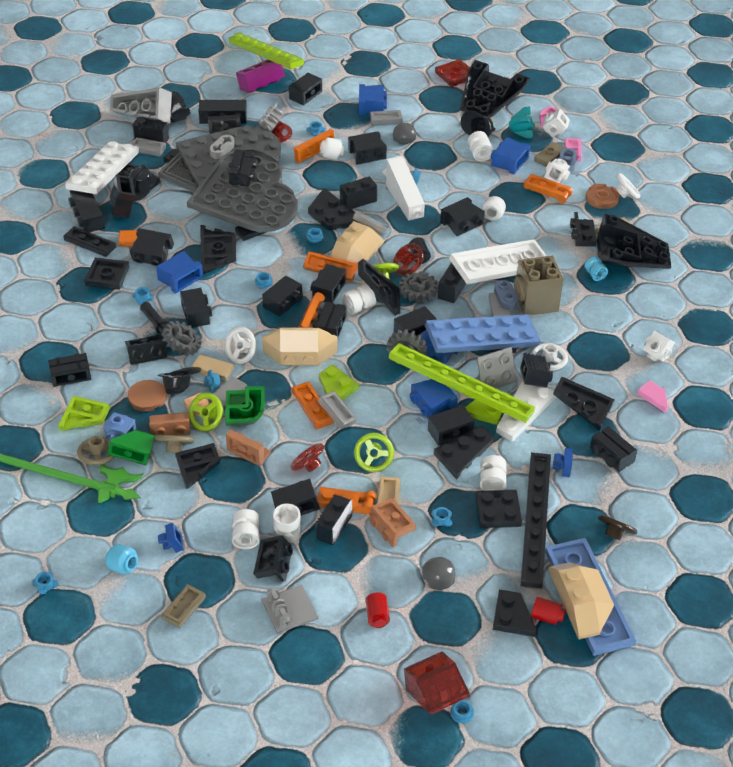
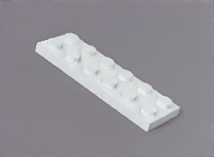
[65,141,139,194]
[449,239,547,284]

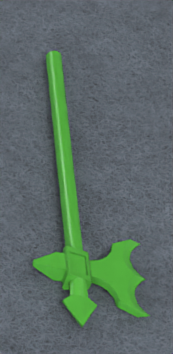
[0,454,144,503]

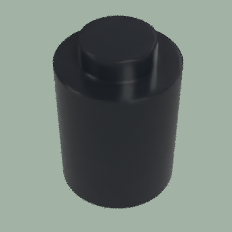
[408,237,431,264]

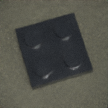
[84,257,130,290]
[475,489,522,528]

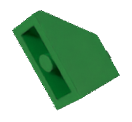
[107,430,155,466]

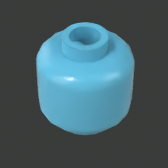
[106,544,138,575]

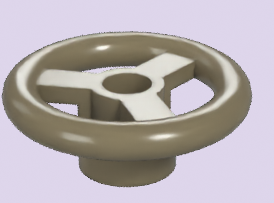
[155,435,195,453]
[77,436,114,465]

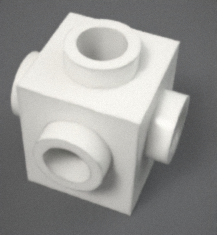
[543,109,570,137]
[544,159,570,183]
[643,330,675,362]

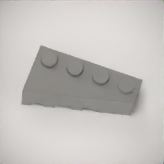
[110,87,172,124]

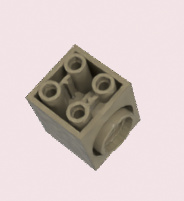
[514,255,563,315]

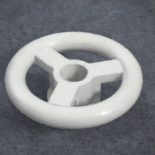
[616,173,640,199]
[225,327,256,364]
[531,343,568,371]

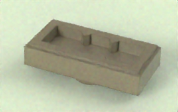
[534,142,565,167]
[161,584,206,629]

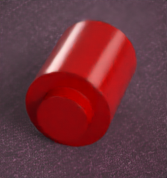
[365,592,390,628]
[531,597,566,625]

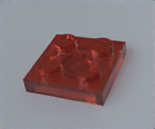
[435,59,470,87]

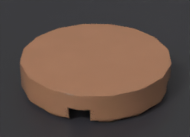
[586,184,620,209]
[128,380,167,412]

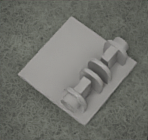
[256,103,283,131]
[475,347,516,388]
[261,585,319,634]

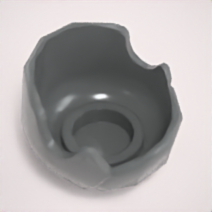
[393,123,416,145]
[422,557,456,590]

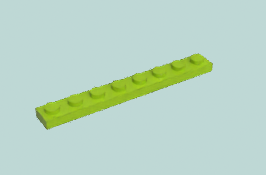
[228,32,304,69]
[389,343,536,423]

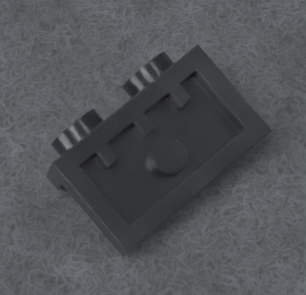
[570,212,597,247]
[125,334,167,365]
[253,535,293,582]

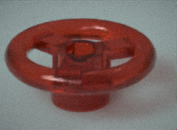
[271,121,293,143]
[393,243,424,276]
[290,443,324,472]

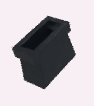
[348,131,387,165]
[110,175,135,218]
[440,197,485,236]
[129,228,174,266]

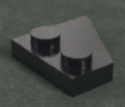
[175,443,220,489]

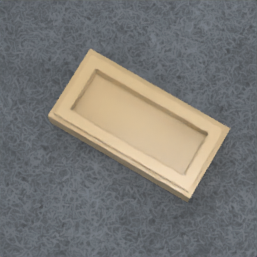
[191,354,234,381]
[377,476,400,504]

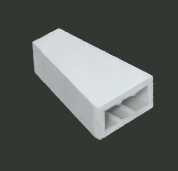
[386,156,425,221]

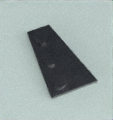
[358,259,400,316]
[553,377,615,431]
[433,426,494,480]

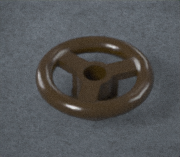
[598,515,638,541]

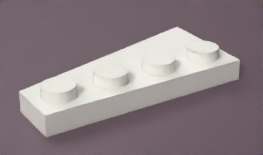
[496,380,556,442]

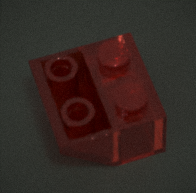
[404,651,470,715]

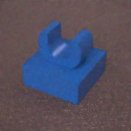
[553,448,573,477]
[158,522,184,553]

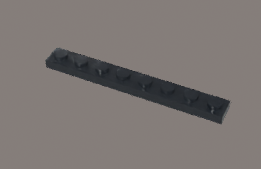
[520,452,551,589]

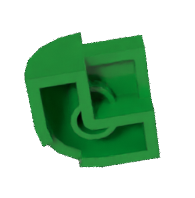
[225,386,265,426]

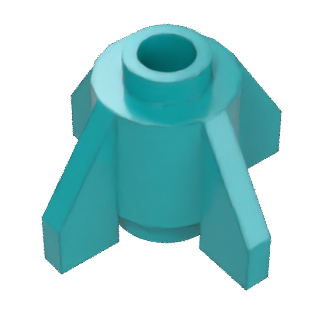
[509,106,535,139]

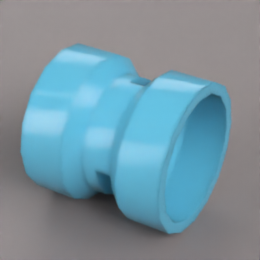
[584,256,608,281]

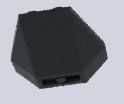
[460,60,530,117]
[597,213,671,269]

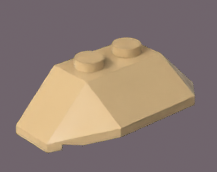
[330,221,384,264]
[262,328,338,365]
[548,562,614,639]

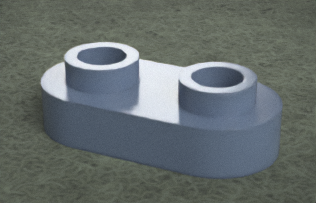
[559,148,576,172]
[494,280,518,310]

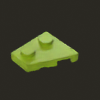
[319,364,359,400]
[465,392,509,425]
[58,396,110,431]

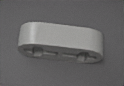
[210,135,235,159]

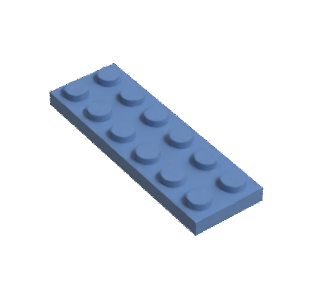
[425,314,541,353]
[545,538,636,656]

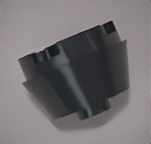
[170,91,191,122]

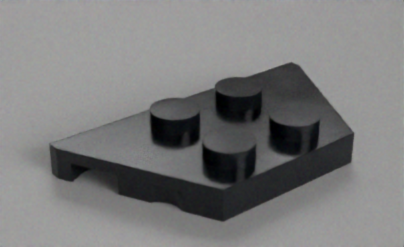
[308,188,361,231]
[200,225,236,274]

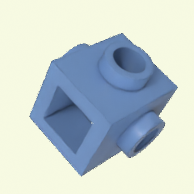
[103,412,136,441]

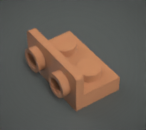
[149,412,191,436]
[226,429,271,466]
[369,498,416,547]

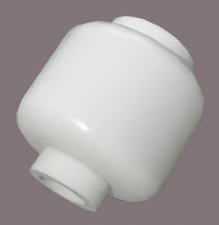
[320,137,345,160]
[482,196,506,221]

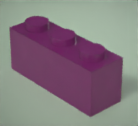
[236,59,285,93]

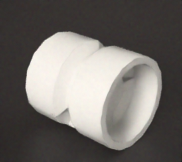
[467,131,493,162]
[342,284,376,314]
[480,455,507,491]
[273,504,301,543]
[232,509,260,549]

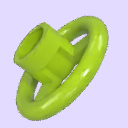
[372,263,399,280]
[189,393,223,432]
[354,433,394,472]

